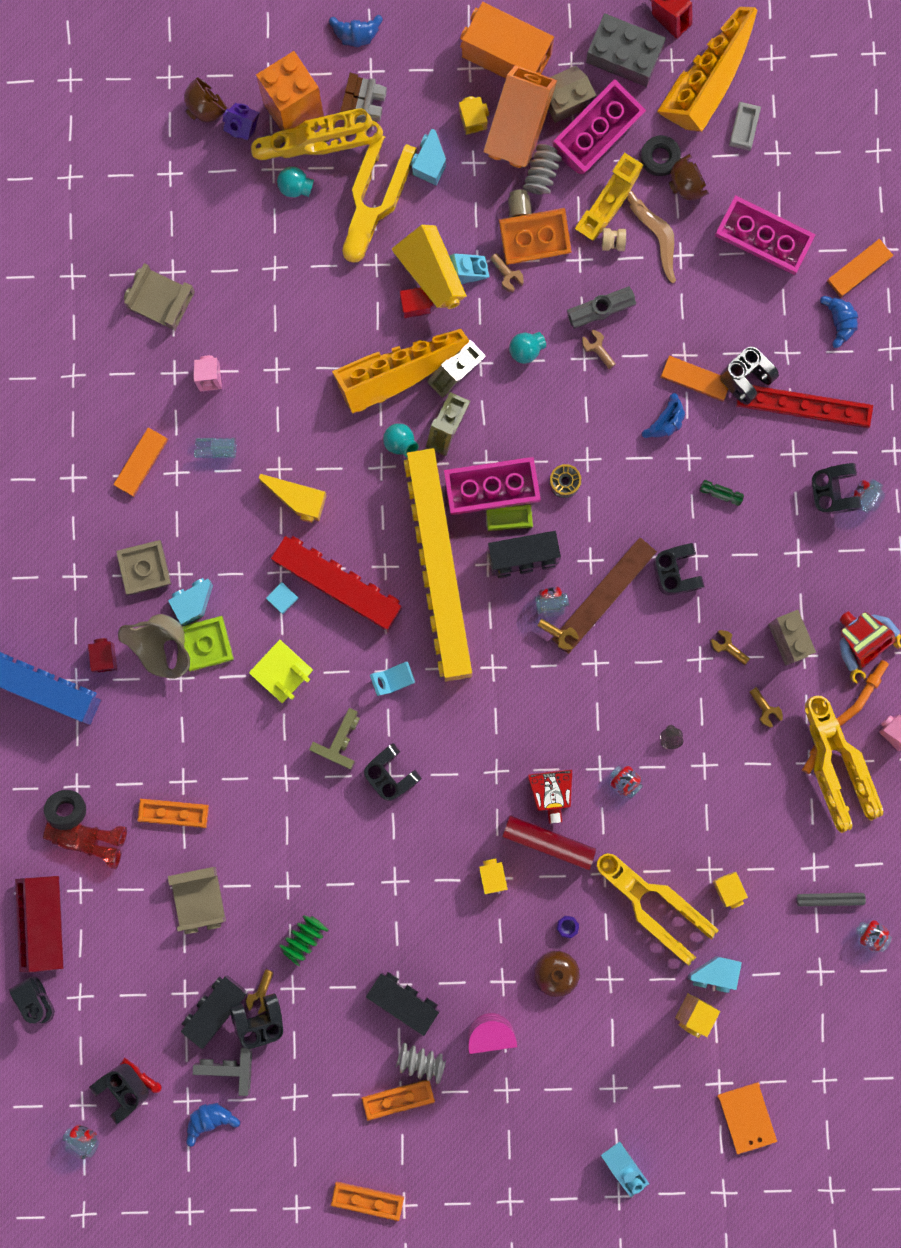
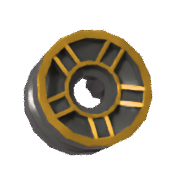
[549,464,581,498]

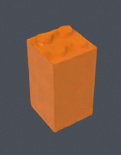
[460,1,554,79]
[256,51,324,131]
[483,65,557,168]

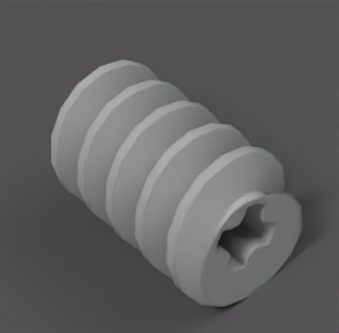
[523,144,562,195]
[396,1043,446,1084]

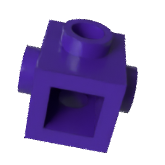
[222,103,260,140]

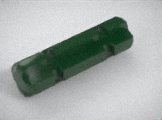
[700,480,744,506]

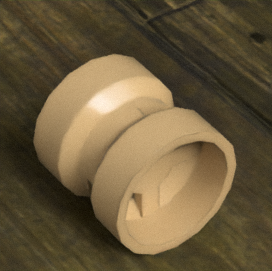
[602,228,626,251]

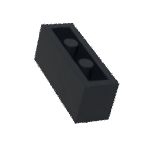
[366,972,440,1036]
[181,975,249,1049]

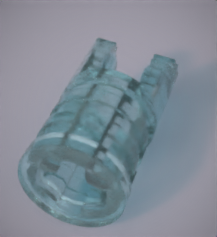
[194,438,237,458]

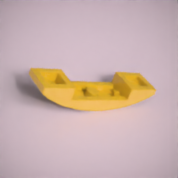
[575,152,643,241]

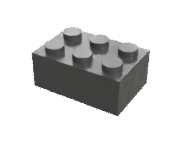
[586,13,666,87]

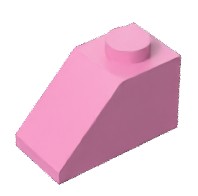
[194,355,222,391]
[879,714,901,751]

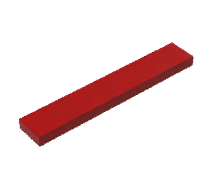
[736,385,873,428]

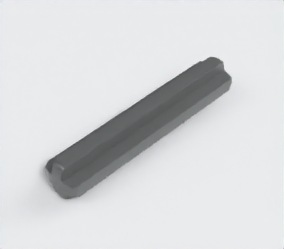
[796,893,866,907]

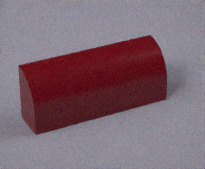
[502,815,596,870]
[15,876,64,972]

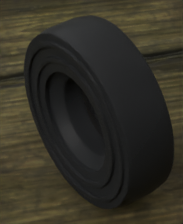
[641,135,681,176]
[44,790,86,830]

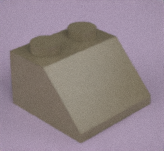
[548,66,596,123]

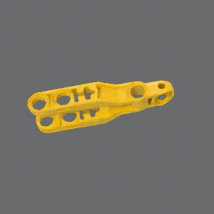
[251,108,383,160]
[342,133,417,263]
[804,696,883,833]
[596,853,719,966]

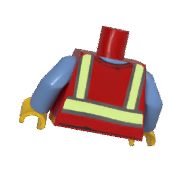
[839,611,901,683]

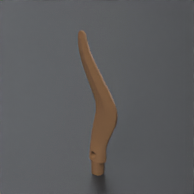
[626,191,676,283]

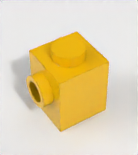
[459,96,489,135]
[479,859,508,894]
[712,872,748,909]

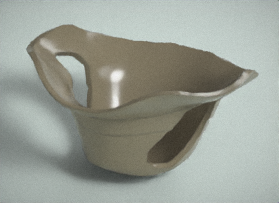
[118,614,190,679]

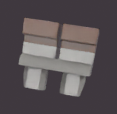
[340,72,387,123]

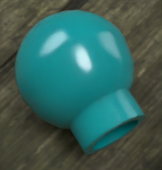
[277,166,314,198]
[509,332,546,364]
[383,423,419,457]

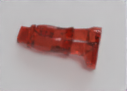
[43,822,127,869]

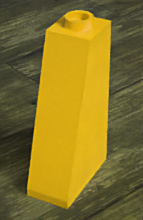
[392,225,467,309]

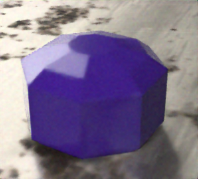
[556,916,579,939]

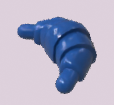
[329,15,383,47]
[820,296,858,348]
[642,393,685,438]
[186,1103,240,1147]

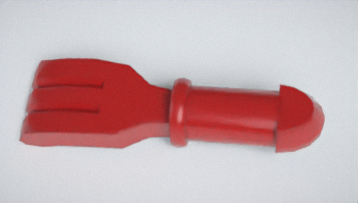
[120,1057,162,1093]

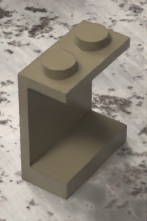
[124,263,195,331]
[768,610,816,666]
[168,867,226,935]

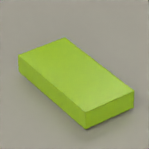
[486,505,533,531]

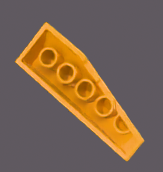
[657,7,757,132]
[332,329,469,414]

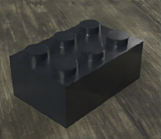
[487,530,561,578]

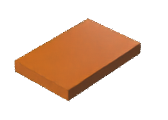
[499,208,572,265]

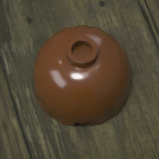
[184,77,227,122]
[668,153,709,200]
[534,951,580,997]

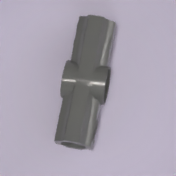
[567,286,636,329]

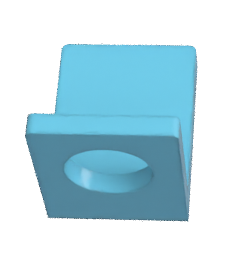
[370,662,415,696]

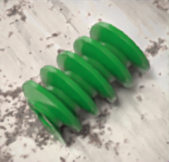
[279,915,329,967]

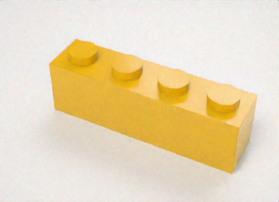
[675,993,720,1038]

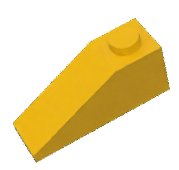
[259,474,327,523]

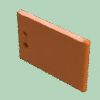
[717,1082,777,1154]

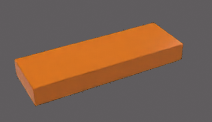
[827,239,894,298]
[660,355,728,402]
[113,427,168,497]
[137,799,209,828]
[362,1079,435,1121]
[331,1181,404,1221]

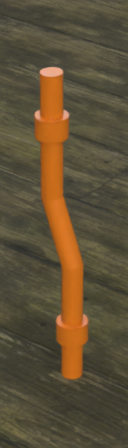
[802,660,889,774]

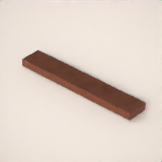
[551,537,657,654]

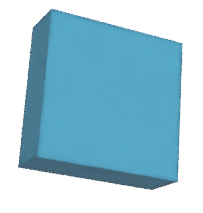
[266,582,299,614]

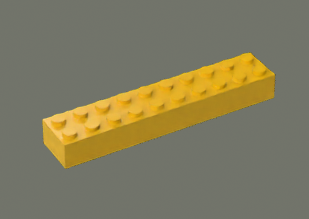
[404,448,472,682]

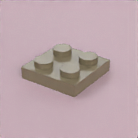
[116,540,172,595]

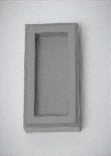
[729,102,761,151]

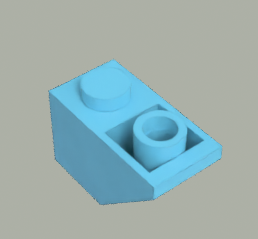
[410,129,446,186]
[449,254,489,284]
[168,578,213,626]
[688,956,742,993]
[601,1142,649,1197]

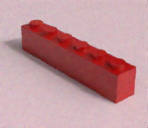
[271,536,402,632]

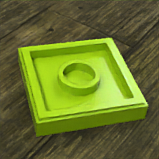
[182,616,234,672]

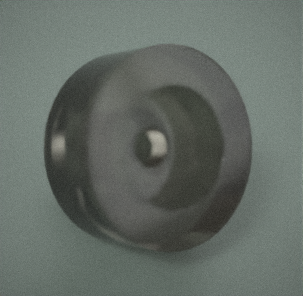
[660,725,684,749]

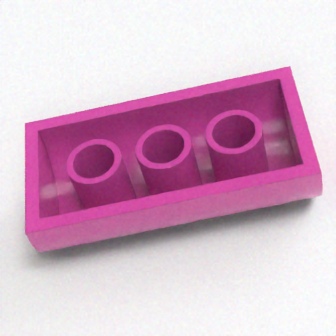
[552,79,646,174]
[715,195,816,275]
[444,457,541,515]
[468,1013,517,1054]

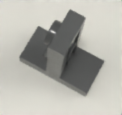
[193,1046,252,1096]

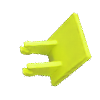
[249,640,313,704]

